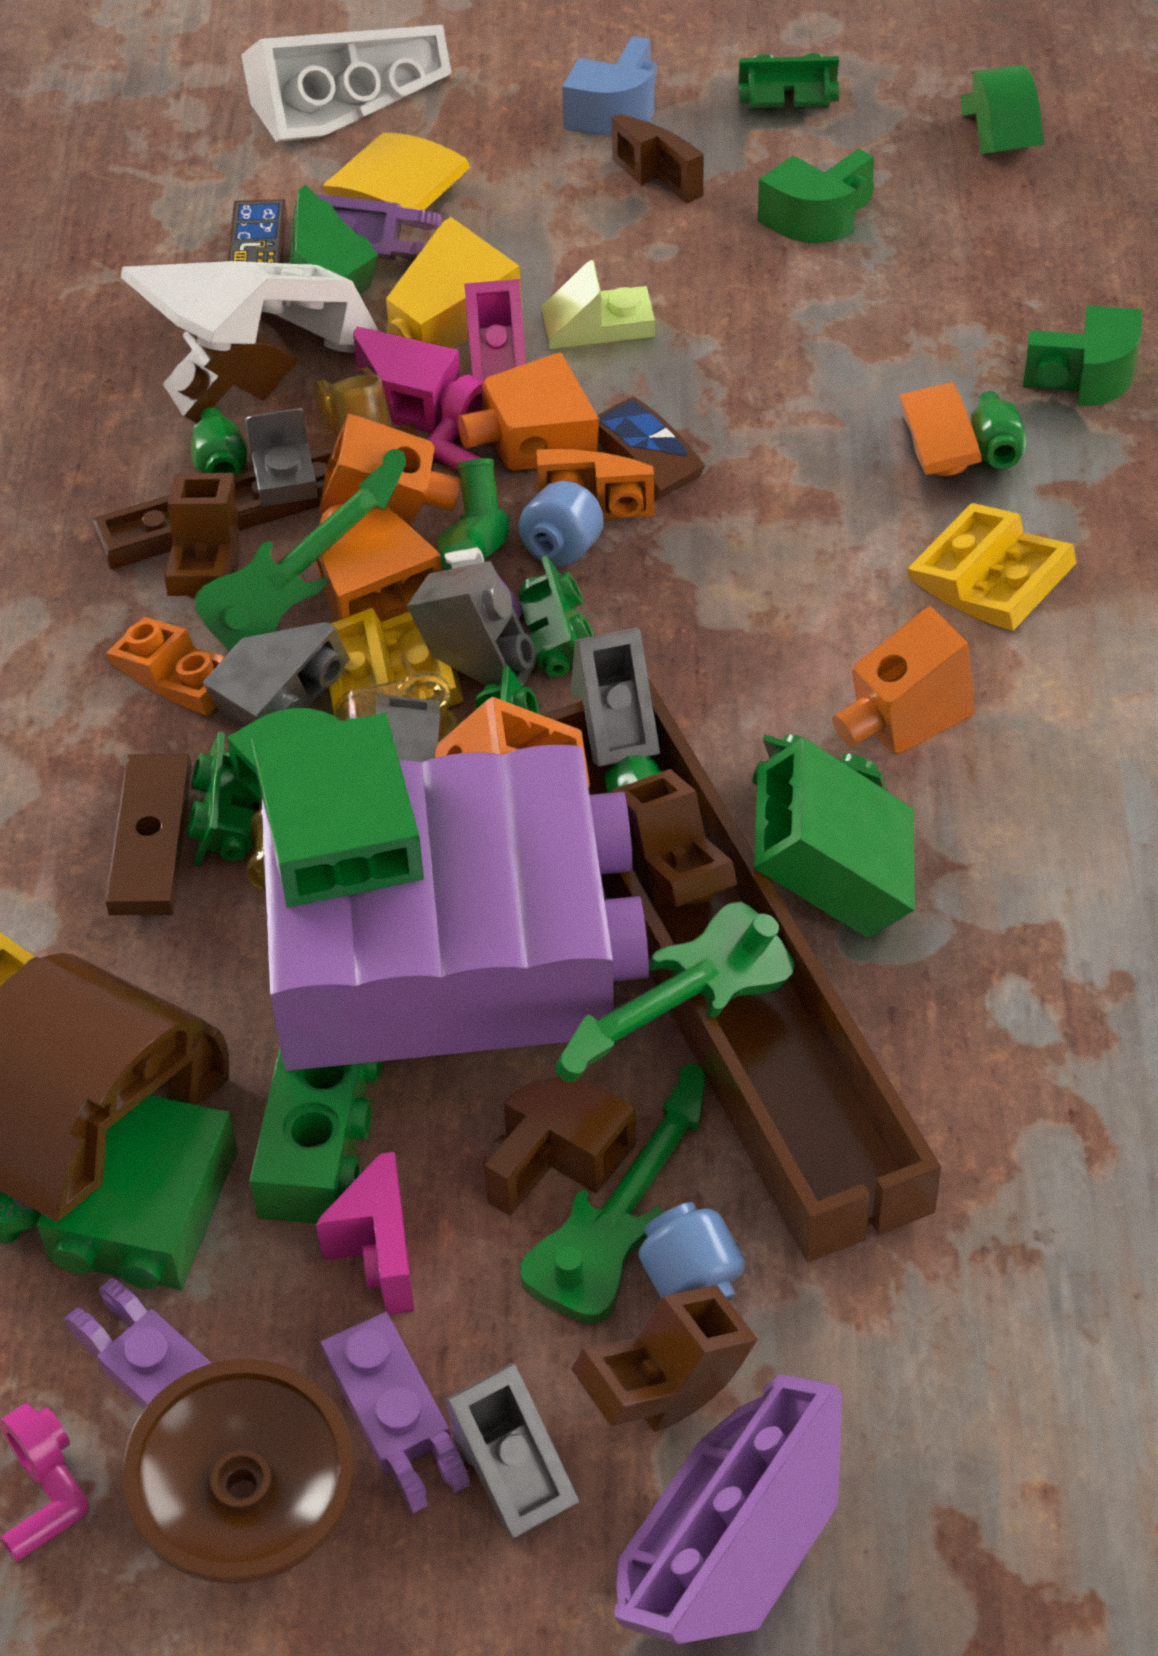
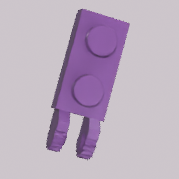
[316,194,442,260]
[64,1278,212,1410]
[320,1311,470,1513]

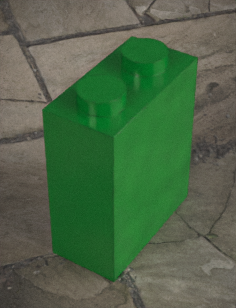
[251,712,424,908]
[754,737,915,938]
[37,1095,238,1291]

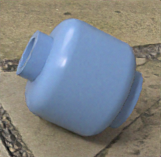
[518,481,604,567]
[639,1202,745,1301]

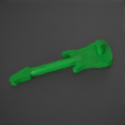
[194,449,406,652]
[555,902,794,1082]
[520,1063,705,1324]

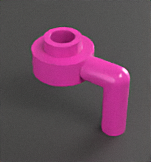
[427,375,483,472]
[0,1403,88,1562]

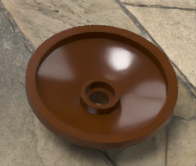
[122,1359,354,1584]

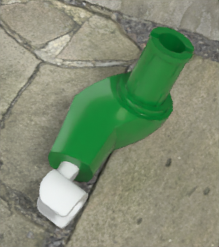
[436,458,510,570]

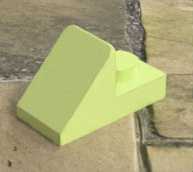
[541,260,655,349]

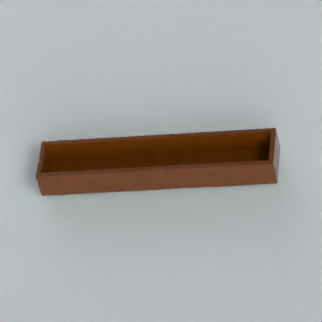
[541,679,941,1263]

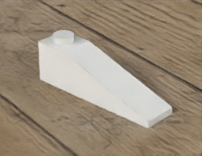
[241,25,452,142]

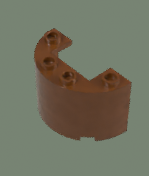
[0,953,229,1222]

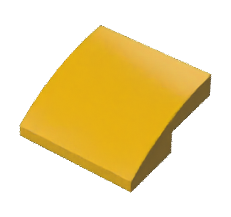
[322,132,471,210]
[907,503,1077,631]
[329,608,464,721]

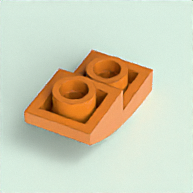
[899,382,982,476]
[536,449,654,519]
[106,616,225,716]

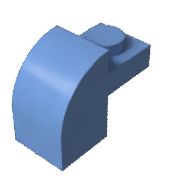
[562,36,657,135]

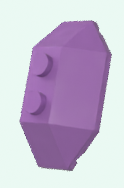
[614,1374,843,1644]

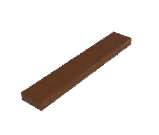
[91,423,433,570]

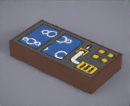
[227,199,287,263]

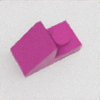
[464,279,526,382]
[316,1152,414,1314]

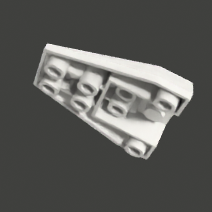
[121,261,379,352]

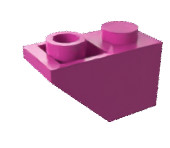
[353,326,460,433]

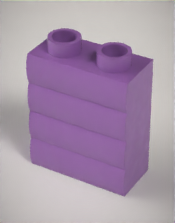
[262,745,649,1071]

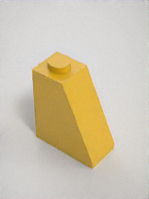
[386,217,522,349]

